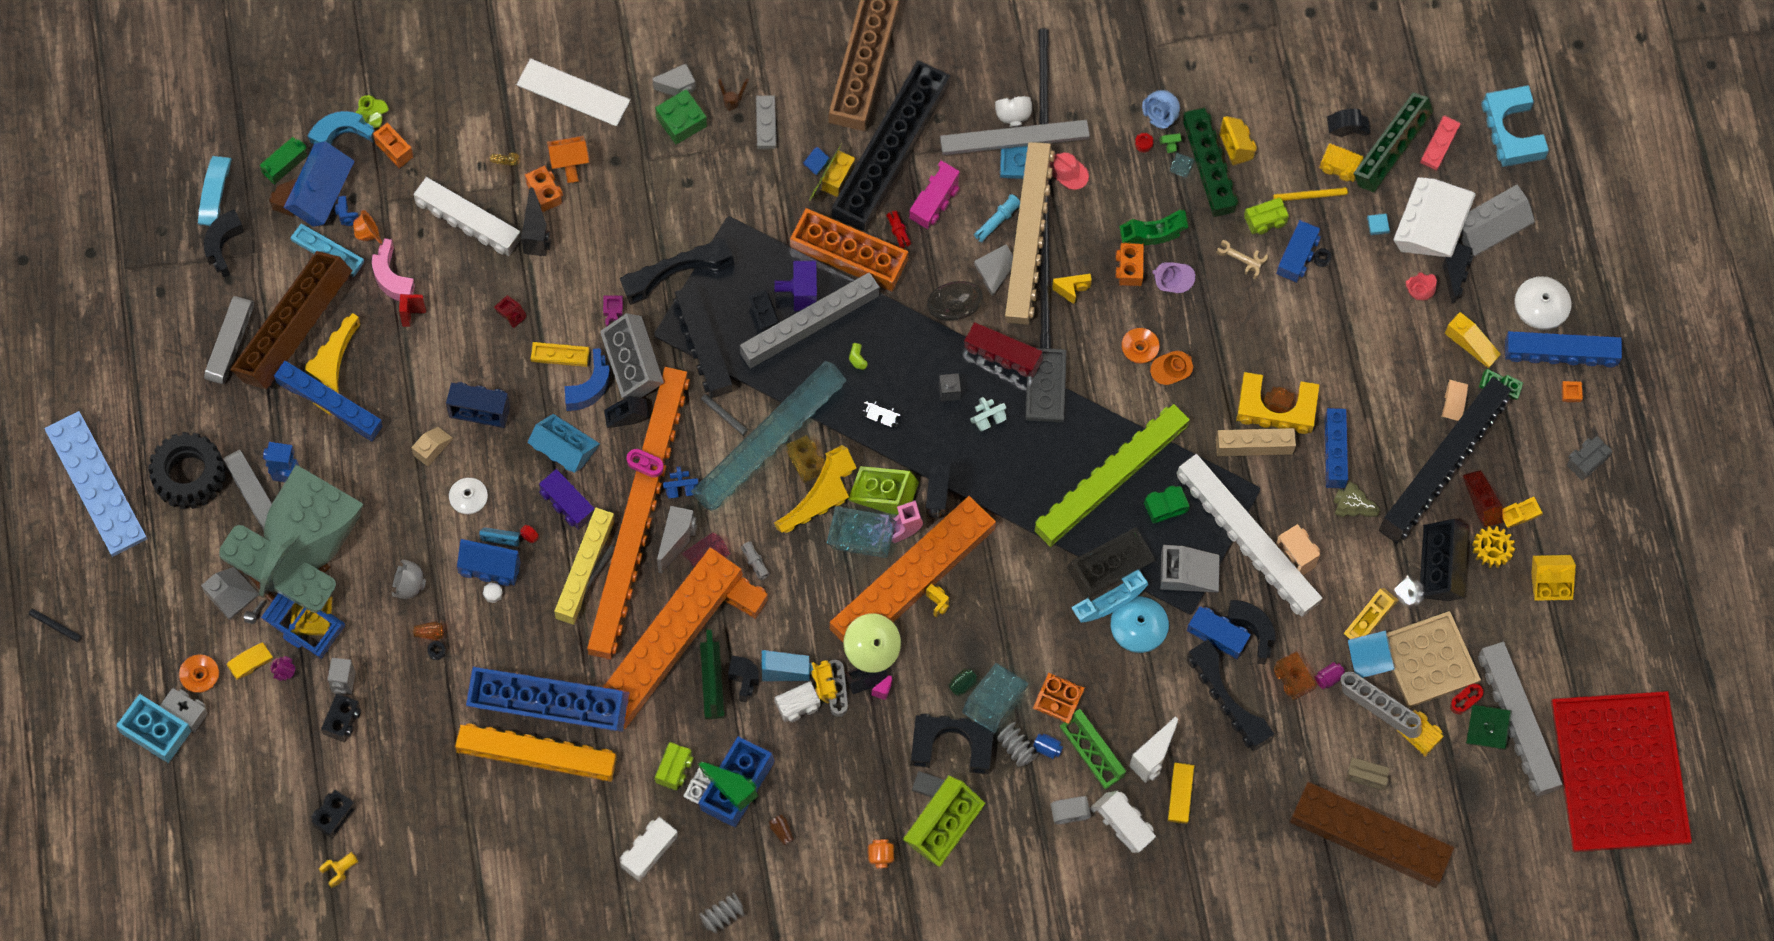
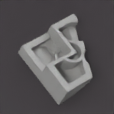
[974,244,1013,296]

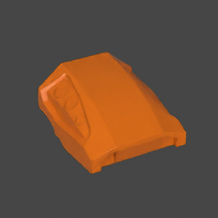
[1033,672,1085,724]

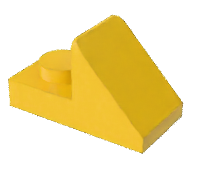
[1052,274,1092,304]

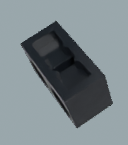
[321,693,362,742]
[311,790,356,839]

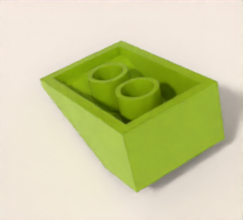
[848,466,919,515]

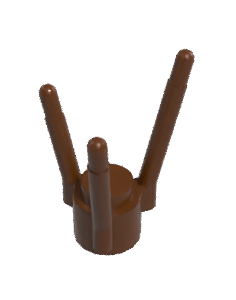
[718,78,749,111]

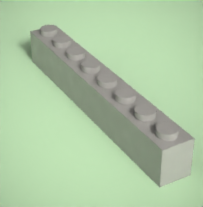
[740,272,879,369]
[1478,642,1562,797]

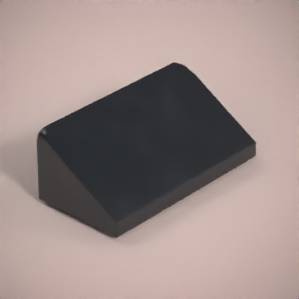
[844,668,888,694]

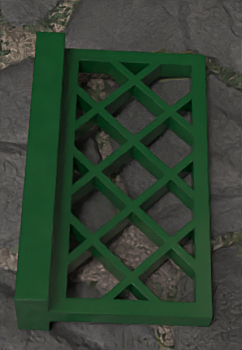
[700,629,724,719]

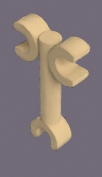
[1217,240,1268,279]

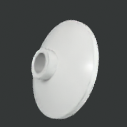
[449,478,488,514]

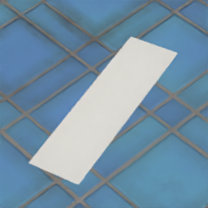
[517,59,630,126]

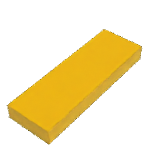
[531,342,590,367]
[1168,763,1194,824]

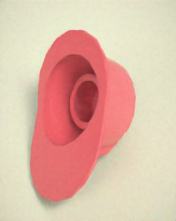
[1050,153,1089,190]

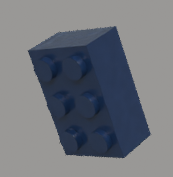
[446,382,510,428]

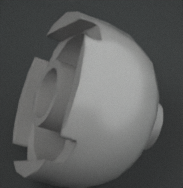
[392,559,426,599]

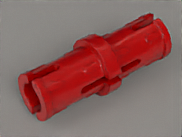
[886,211,911,248]

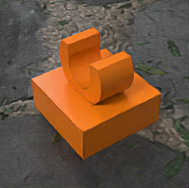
[1561,381,1583,403]

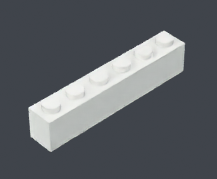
[414,177,521,256]

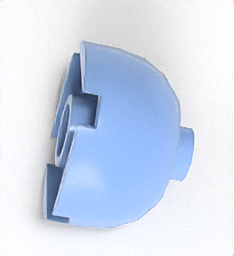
[1142,90,1180,128]

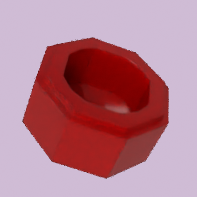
[520,525,539,544]

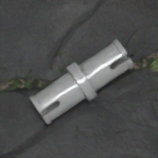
[740,541,770,580]

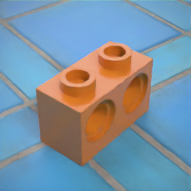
[373,123,413,168]
[525,166,563,213]
[1116,243,1143,286]

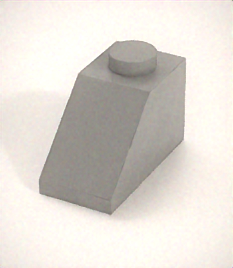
[652,64,696,96]

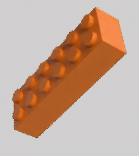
[790,208,908,292]

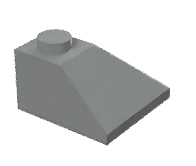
[201,567,259,620]

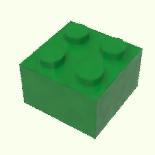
[655,89,707,145]

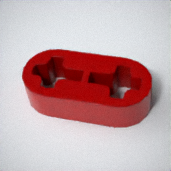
[1450,684,1483,715]

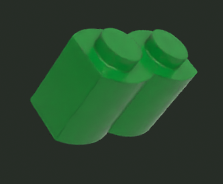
[1144,486,1190,523]

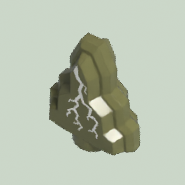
[1333,481,1380,517]

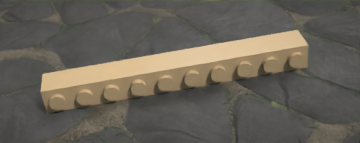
[1005,142,1055,325]

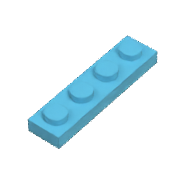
[291,224,364,277]

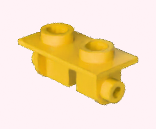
[811,660,837,703]

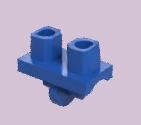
[663,466,698,499]

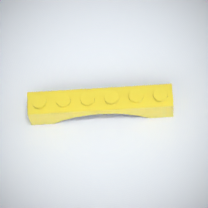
[554,507,615,625]

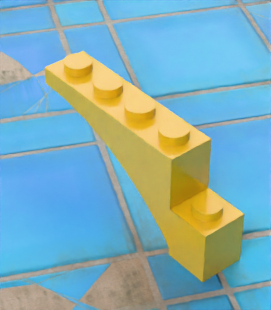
[305,313,360,416]
[774,445,856,533]

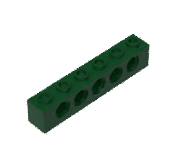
[1353,92,1433,192]
[1182,107,1238,218]

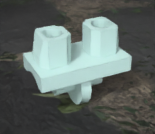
[970,397,1007,431]

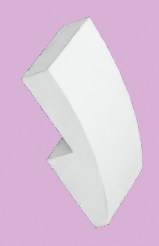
[683,767,711,804]

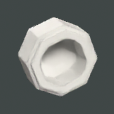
[483,583,503,603]

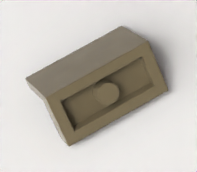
[1346,757,1390,791]

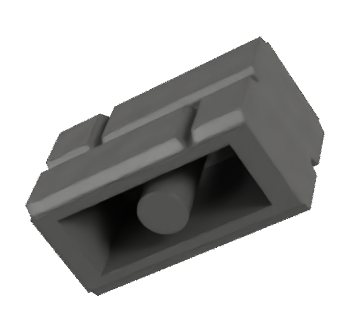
[1567,436,1612,480]

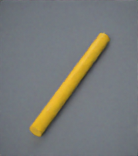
[1273,188,1348,201]

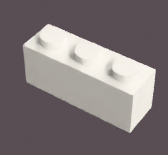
[620,817,678,882]

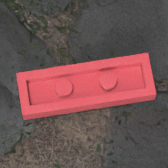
[1420,116,1461,170]

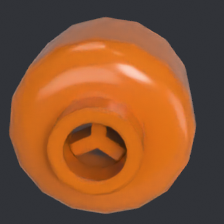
[868,839,894,868]

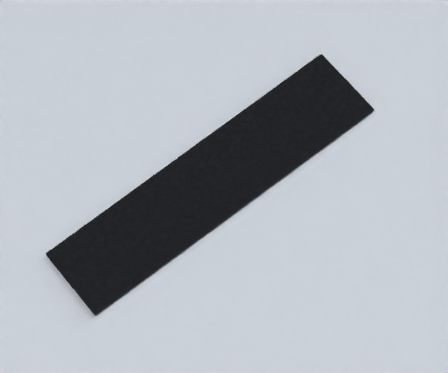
[654,216,1260,615]

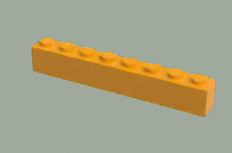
[455,724,617,782]

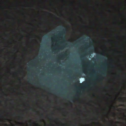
[1170,153,1194,178]

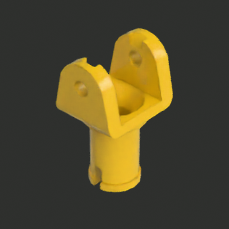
[319,852,359,887]

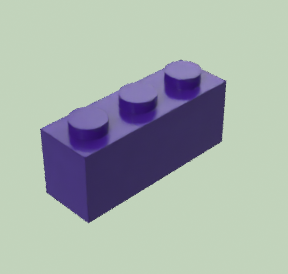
[539,469,595,530]

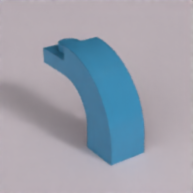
[308,111,375,145]

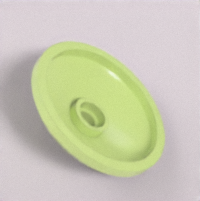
[843,614,901,672]

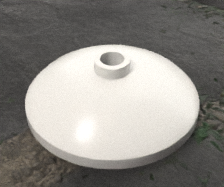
[1515,277,1571,330]

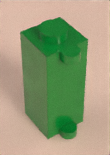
[260,137,308,185]

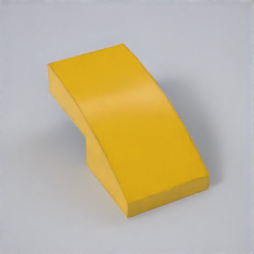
[1499,497,1543,528]
[226,642,273,680]

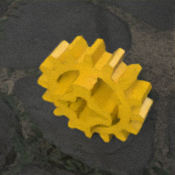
[1472,526,1515,568]

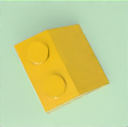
[1219,116,1256,166]

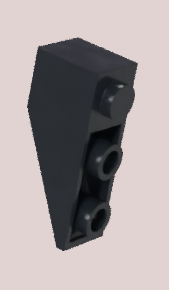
[1442,243,1473,304]

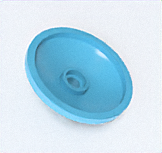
[1110,596,1169,653]

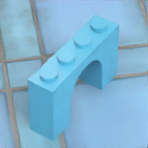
[1482,86,1549,167]

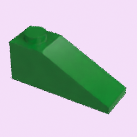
[698,762,758,811]

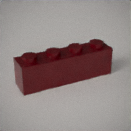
[964,322,1043,377]

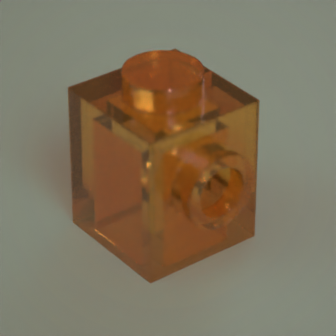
[1264,386,1295,413]

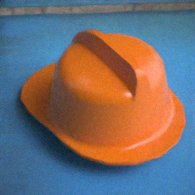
[353,210,382,244]
[1150,351,1193,385]

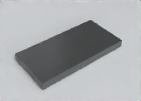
[1025,348,1066,422]

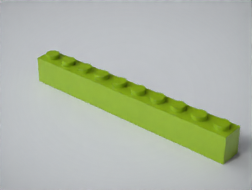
[1035,404,1190,547]

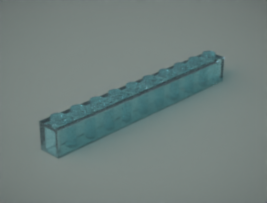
[691,361,847,511]

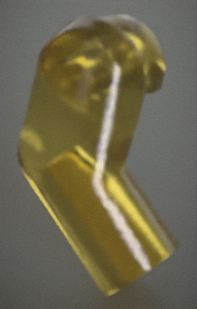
[490,152,519,166]

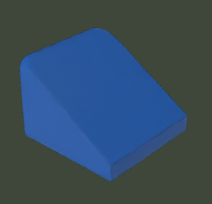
[803,147,830,176]

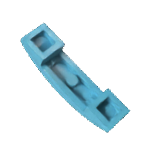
[198,156,231,226]
[1071,569,1148,623]

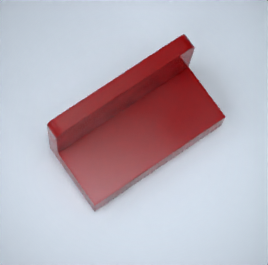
[399,294,426,327]

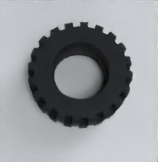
[148,432,226,509]

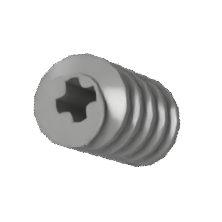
[997,722,1039,767]
[699,893,744,934]

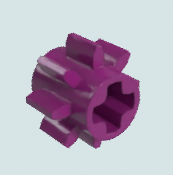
[270,656,295,681]

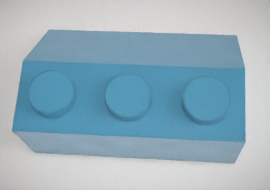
[527,414,600,473]

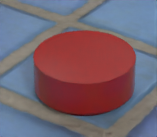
[1135,133,1154,152]

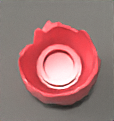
[1406,272,1437,301]

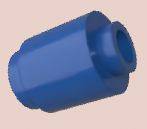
[1033,734,1063,759]

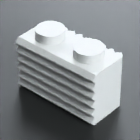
[775,682,820,722]

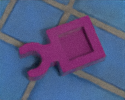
[603,295,623,327]

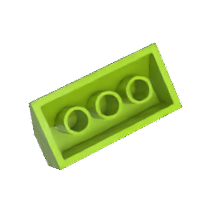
[903,776,985,867]

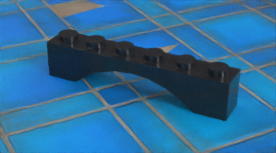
[619,237,735,305]
[1187,640,1275,752]

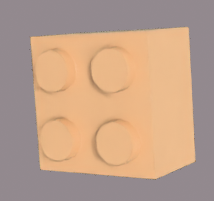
[1276,524,1320,575]

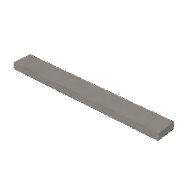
[940,120,1090,155]

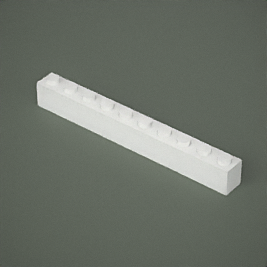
[1177,454,1322,617]

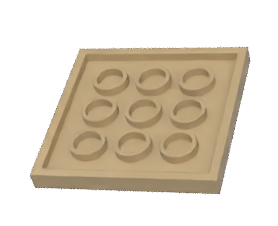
[1387,611,1481,708]

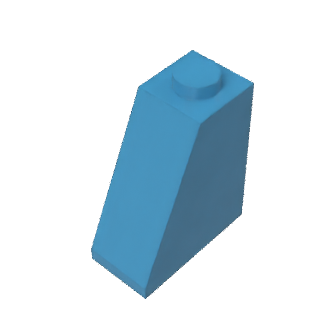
[762,650,813,681]

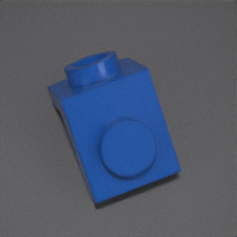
[335,196,359,226]

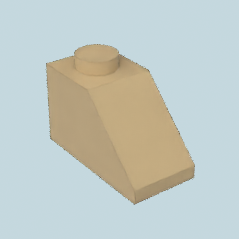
[411,427,453,467]

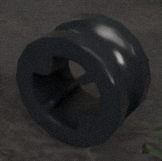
[1314,248,1331,267]
[427,641,446,660]

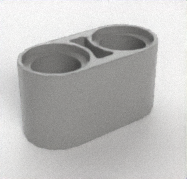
[1050,796,1091,824]

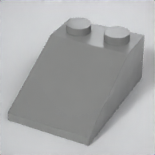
[657,506,697,573]

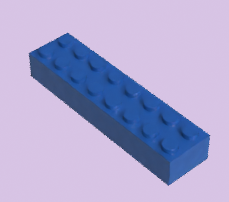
[466,667,629,731]

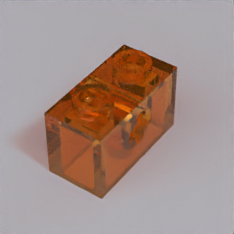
[1274,652,1316,701]

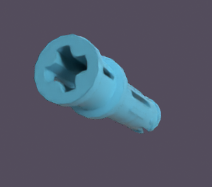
[974,194,1020,242]

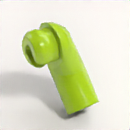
[849,343,867,370]

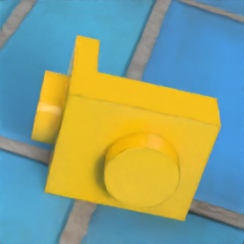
[926,584,949,618]

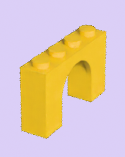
[1236,372,1320,434]

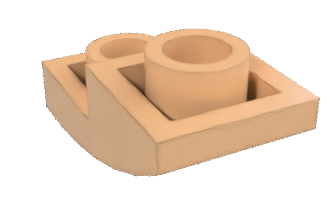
[1441,380,1468,421]

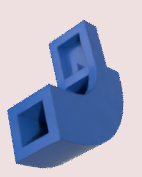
[564,348,610,411]

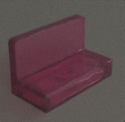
[682,532,731,568]

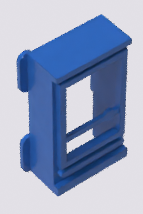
[261,593,345,659]

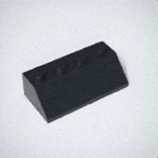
[1419,519,1468,601]

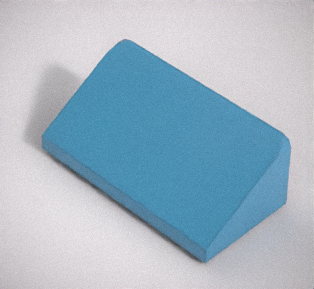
[479,527,521,547]

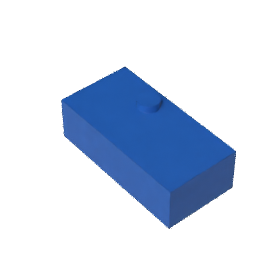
[284,141,354,227]
[698,736,775,828]

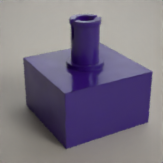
[775,261,817,311]

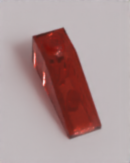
[1463,470,1503,528]

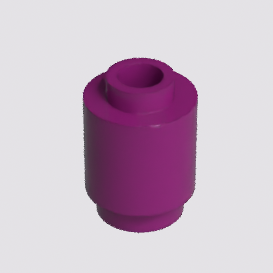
[1315,662,1345,690]

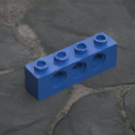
[1324,408,1348,488]

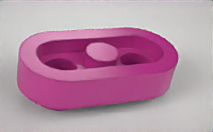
[627,449,663,477]

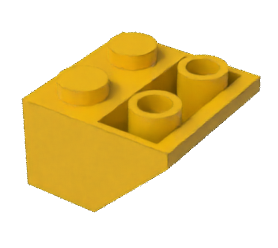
[1531,555,1576,601]

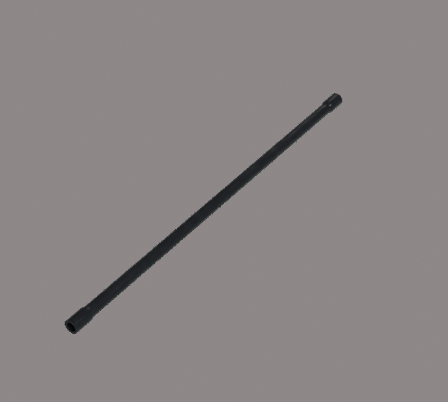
[1038,28,1051,349]

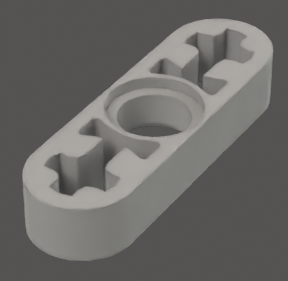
[827,660,848,717]

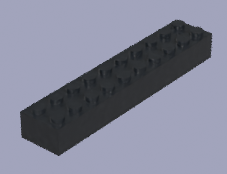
[831,60,950,231]
[1379,377,1511,544]

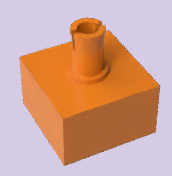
[547,136,589,183]

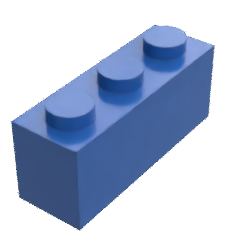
[1276,220,1321,283]
[1187,606,1251,659]

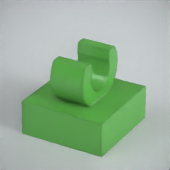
[1159,134,1181,153]

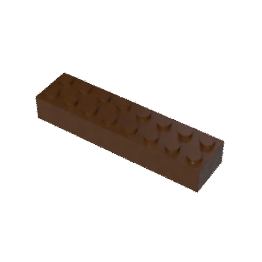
[230,251,353,390]
[1289,782,1454,888]

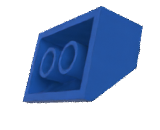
[457,539,520,586]

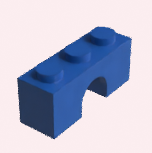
[263,442,299,482]

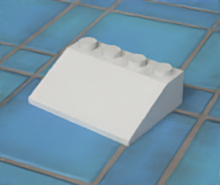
[1394,178,1476,257]

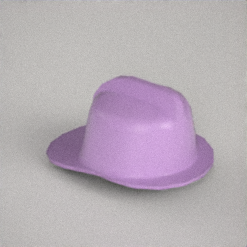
[1153,262,1195,293]

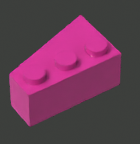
[909,160,960,229]

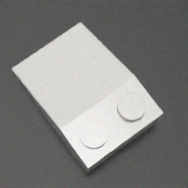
[1130,717,1178,783]

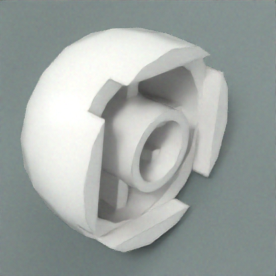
[995,97,1032,127]

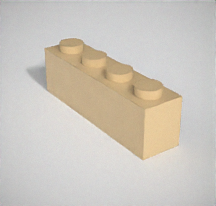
[1216,428,1296,456]

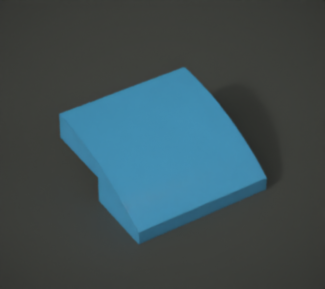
[1348,630,1395,678]

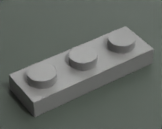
[756,96,776,149]

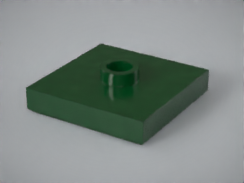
[1466,705,1512,750]

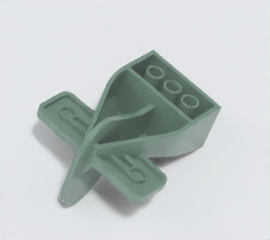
[219,465,363,613]

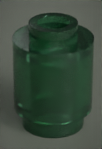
[948,668,977,697]

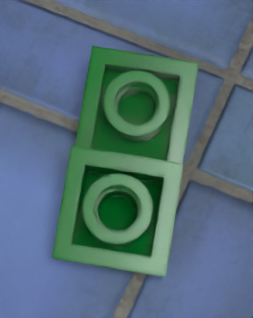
[1479,369,1523,400]

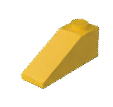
[1445,312,1501,368]
[1344,588,1399,639]

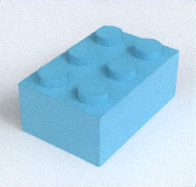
[116,694,191,763]

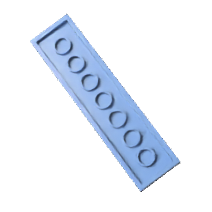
[44,411,147,557]

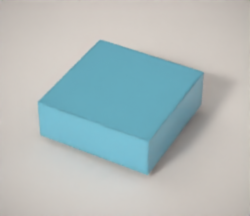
[1367,214,1390,235]

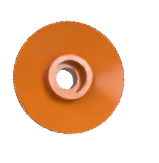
[1122,328,1159,364]
[179,655,219,693]

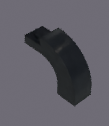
[204,209,244,278]
[1228,600,1275,665]

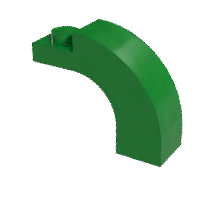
[1119,209,1188,246]

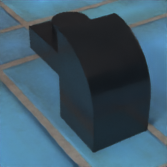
[1327,109,1370,138]
[728,655,759,703]

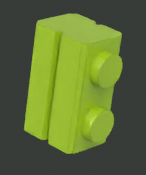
[1244,198,1289,235]
[655,742,694,790]

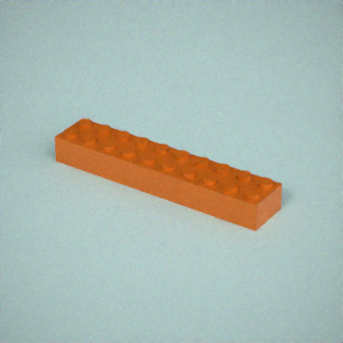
[830,496,996,642]
[603,547,743,729]

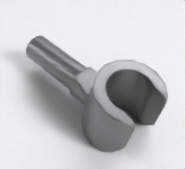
[243,600,266,624]

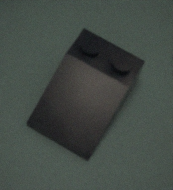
[521,187,551,257]

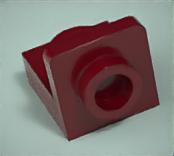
[494,295,527,328]

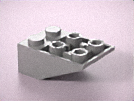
[1160,545,1219,592]

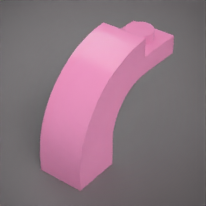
[372,239,415,301]
[867,501,923,548]

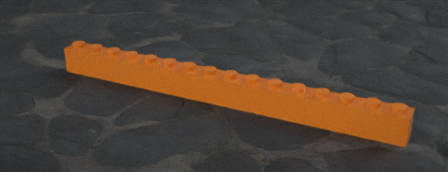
[587,367,690,660]

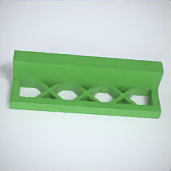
[1060,709,1126,790]

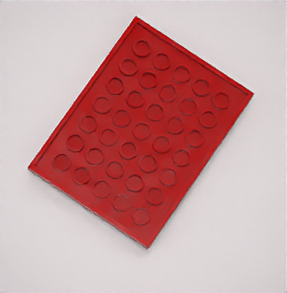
[1551,691,1692,852]

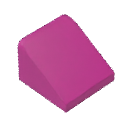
[872,676,893,700]

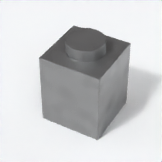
[939,373,961,401]

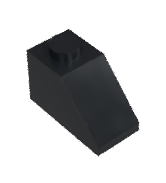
[604,396,649,428]

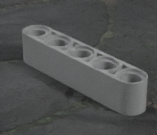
[204,296,254,384]
[222,449,272,531]
[1341,672,1422,738]

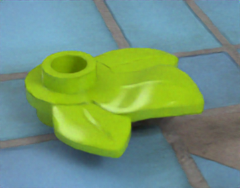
[355,95,388,129]

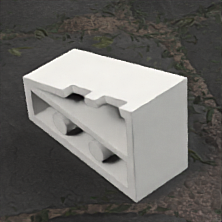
[1090,791,1156,853]

